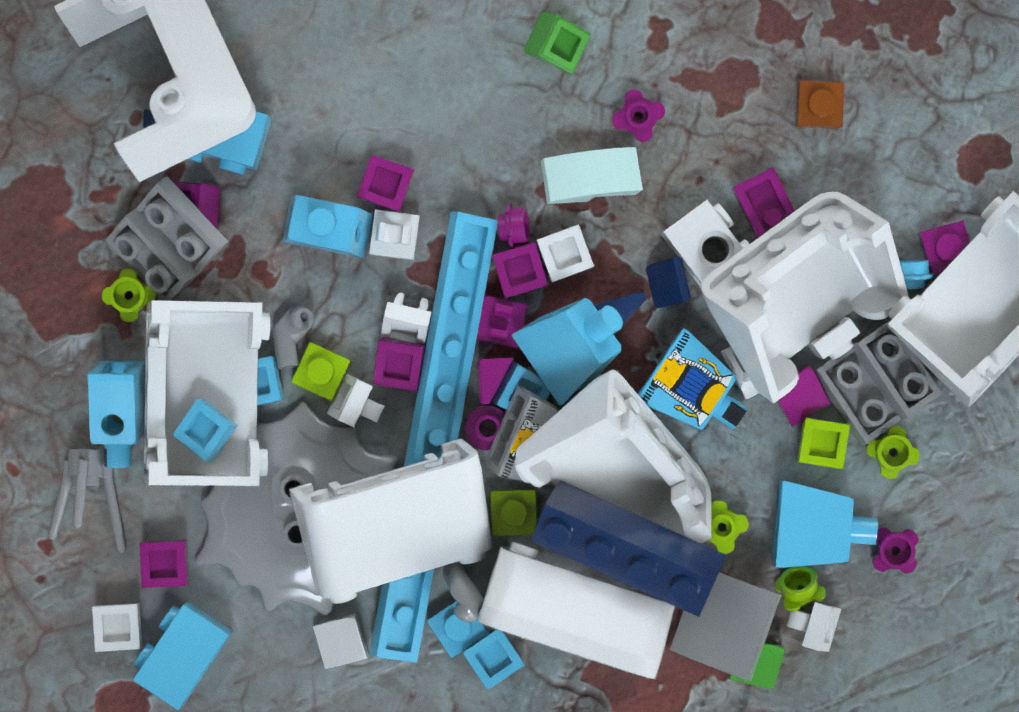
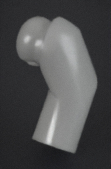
[272,305,314,370]
[442,562,484,622]

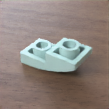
[541,147,643,204]

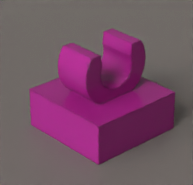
[476,295,528,349]

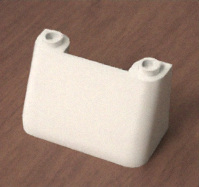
[888,191,1019,407]
[701,192,909,404]
[144,300,270,486]
[514,370,712,583]
[289,438,492,604]

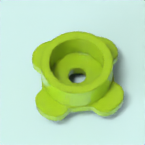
[102,268,156,322]
[866,426,920,479]
[709,500,749,554]
[775,566,826,611]

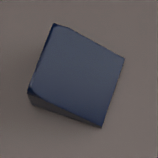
[646,256,691,308]
[594,292,647,324]

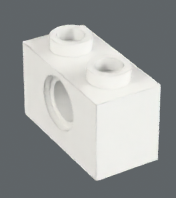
[661,200,749,288]

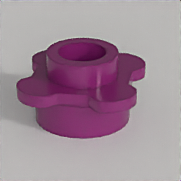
[612,89,665,142]
[872,528,919,574]

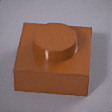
[796,81,844,129]

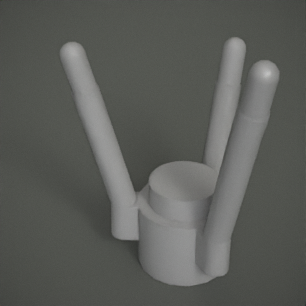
[48,449,126,553]

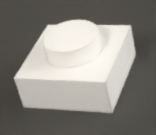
[536,224,594,283]
[808,317,860,360]
[92,603,142,652]

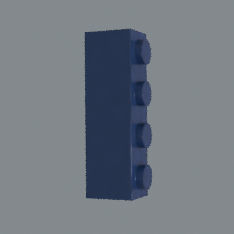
[531,480,727,617]

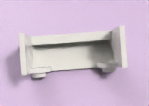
[54,0,256,182]
[478,542,675,679]

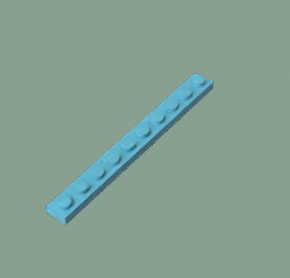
[369,212,498,663]

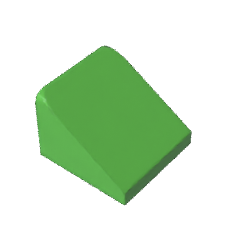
[524,12,591,74]
[729,641,785,689]

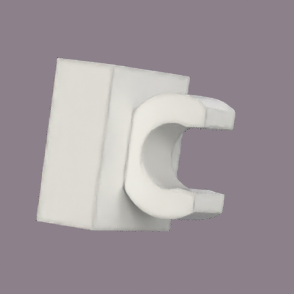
[369,209,420,261]
[380,293,431,344]
[327,373,384,427]
[787,602,841,652]

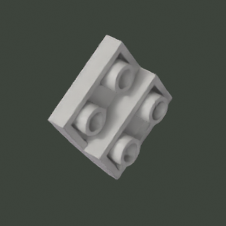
[106,176,229,301]
[814,319,942,446]
[670,572,781,681]

